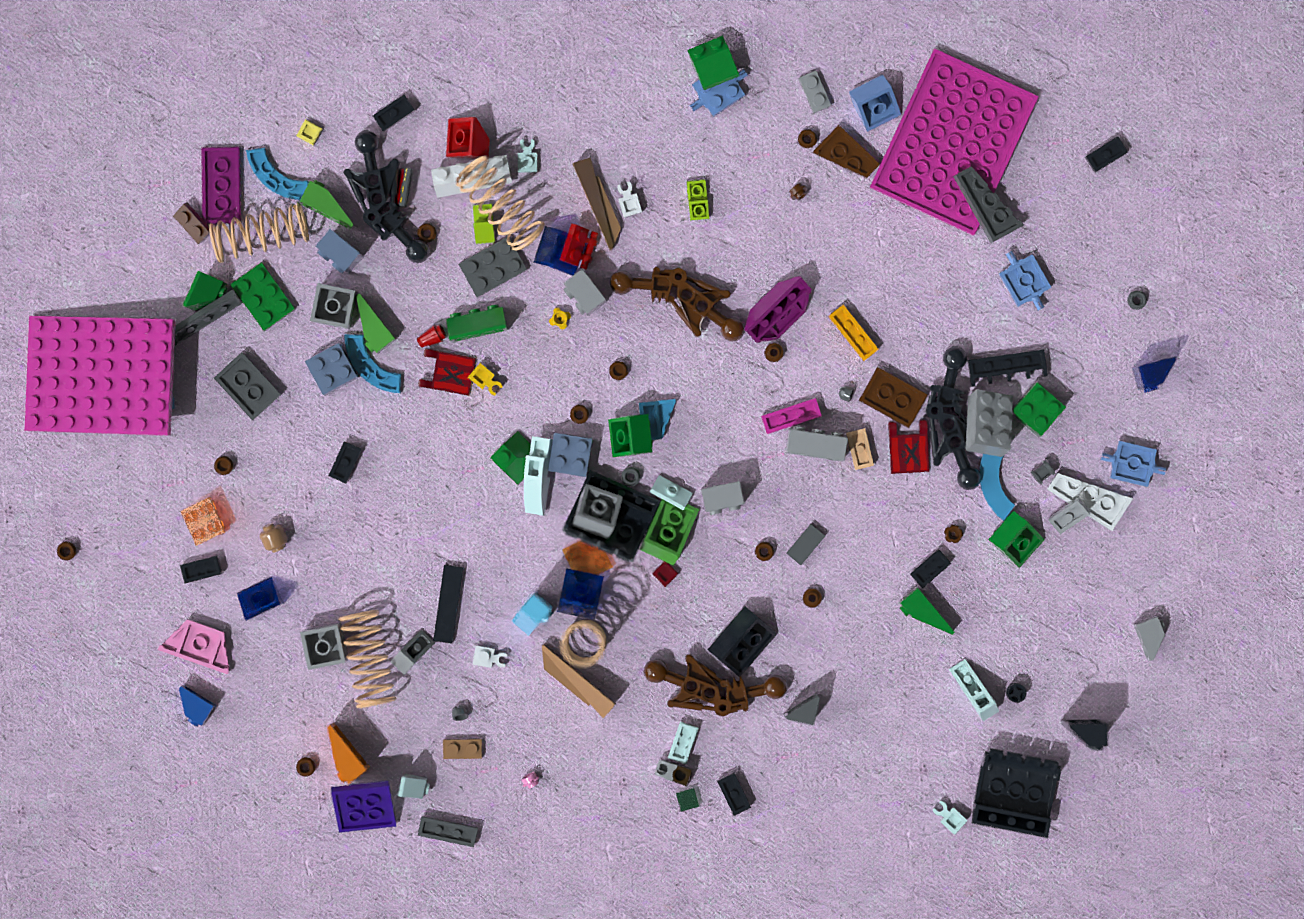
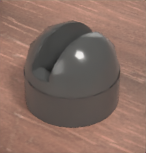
[838,386,854,402]
[452,705,468,721]

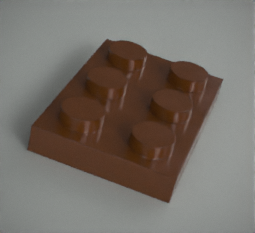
[858,367,928,428]

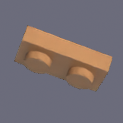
[443,739,482,759]

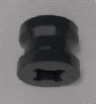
[1006,683,1027,703]

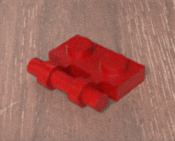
[560,223,599,270]

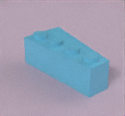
[512,592,553,636]

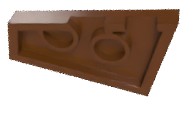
[812,125,880,179]

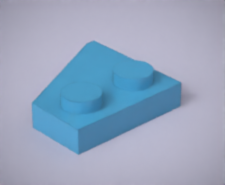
[638,399,676,440]

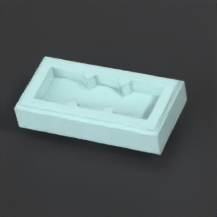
[650,475,693,510]
[668,721,698,764]

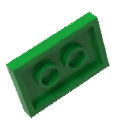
[230,262,296,332]

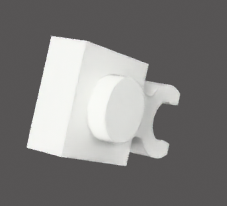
[617,182,642,218]
[472,645,508,668]

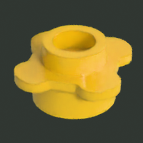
[549,308,571,330]

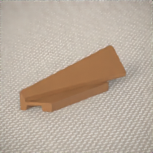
[572,158,621,251]
[542,644,616,718]

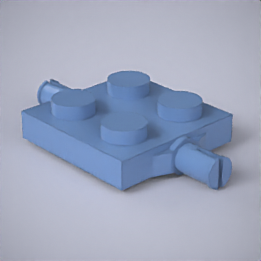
[689,69,748,117]
[999,250,1052,311]
[1100,441,1166,487]

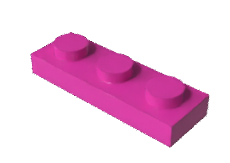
[761,398,822,434]

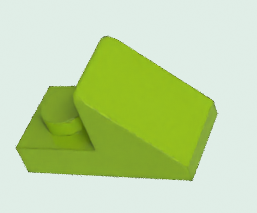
[473,204,495,244]

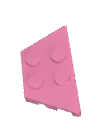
[158,619,229,674]

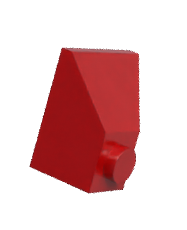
[446,117,490,159]

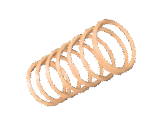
[455,157,545,251]
[209,202,309,263]
[338,610,397,708]
[562,620,606,666]

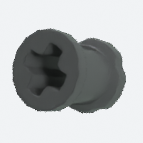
[1030,460,1056,485]

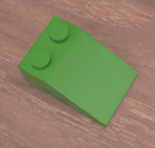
[639,499,699,566]

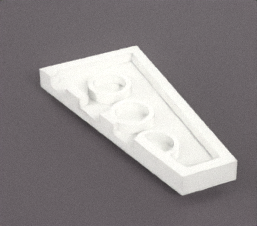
[1047,473,1133,531]

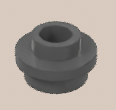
[1127,291,1147,310]
[621,467,640,486]

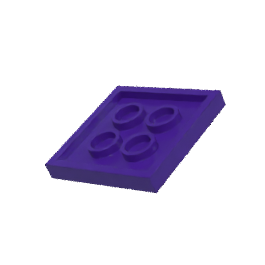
[331,780,396,833]

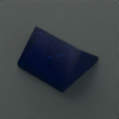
[237,577,284,621]

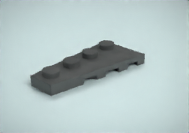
[953,167,1024,243]

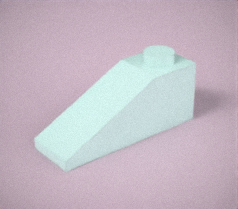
[949,659,999,721]

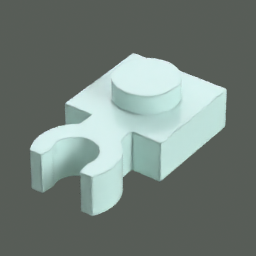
[518,139,537,173]
[933,801,968,835]

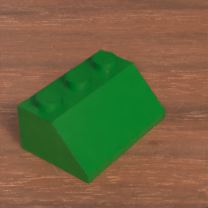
[446,304,508,342]

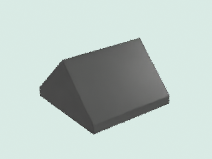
[784,693,820,726]

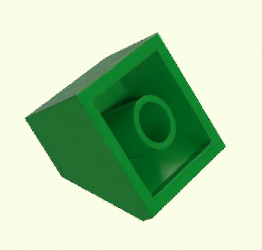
[687,35,739,90]
[988,511,1045,568]

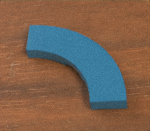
[246,148,309,200]
[344,334,401,394]
[980,454,1015,521]

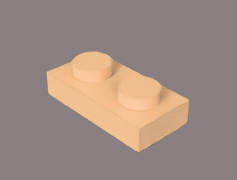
[846,428,874,470]

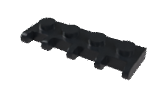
[967,349,1048,387]

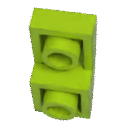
[686,179,709,221]

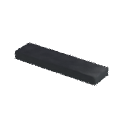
[433,565,463,644]

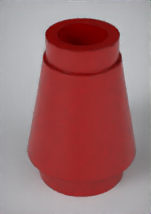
[417,324,447,348]

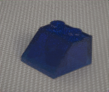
[533,226,585,276]
[1132,356,1176,393]
[557,568,604,620]

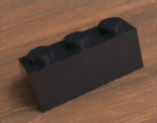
[707,606,777,677]
[1061,719,1108,751]

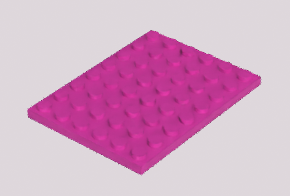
[870,48,1039,236]
[24,316,175,436]

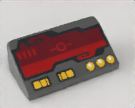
[395,168,413,208]

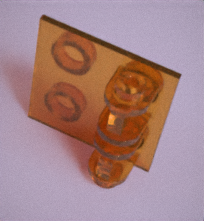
[180,497,226,546]
[562,541,613,584]

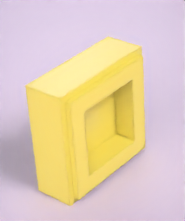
[296,119,323,146]

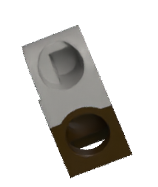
[654,759,694,786]

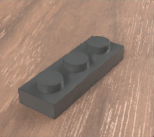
[417,816,478,847]

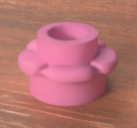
[521,772,539,788]

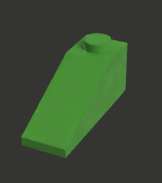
[299,180,353,229]
[356,293,396,354]

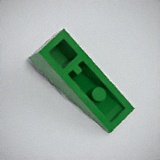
[899,588,955,635]

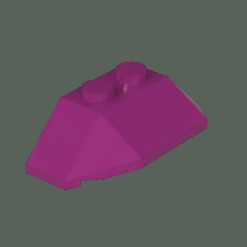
[744,276,812,343]

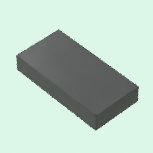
[786,524,825,565]

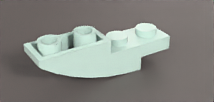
[524,436,553,516]

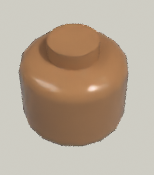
[259,523,288,553]

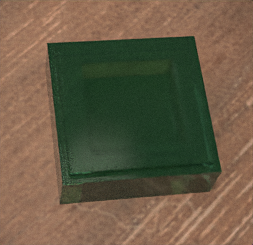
[676,788,699,812]

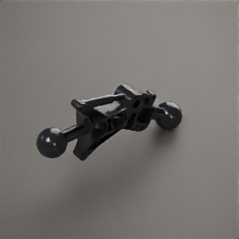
[343,130,430,263]
[926,346,981,490]

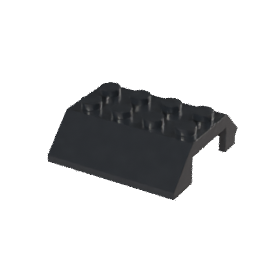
[562,470,660,563]
[972,748,1061,838]

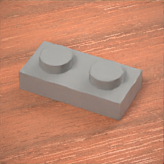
[798,71,831,114]
[1048,497,1091,534]

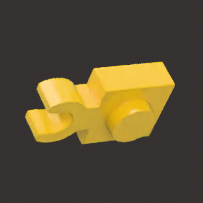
[468,363,503,396]

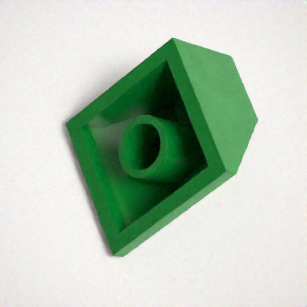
[182,271,227,311]
[490,431,531,485]

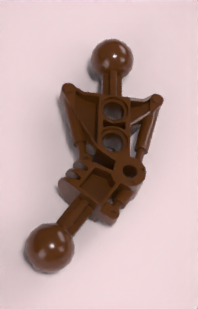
[610,267,745,341]
[644,654,788,716]

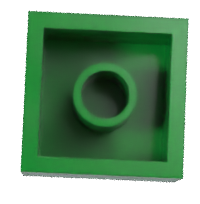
[1012,382,1066,437]
[608,414,653,458]

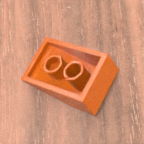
[327,722,370,785]

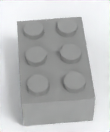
[966,389,1013,457]
[785,426,848,462]

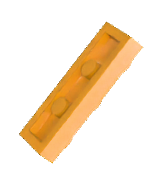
[828,304,879,362]

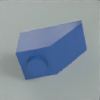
[179,685,216,727]

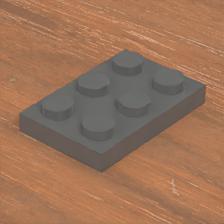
[459,237,527,298]
[214,352,281,421]

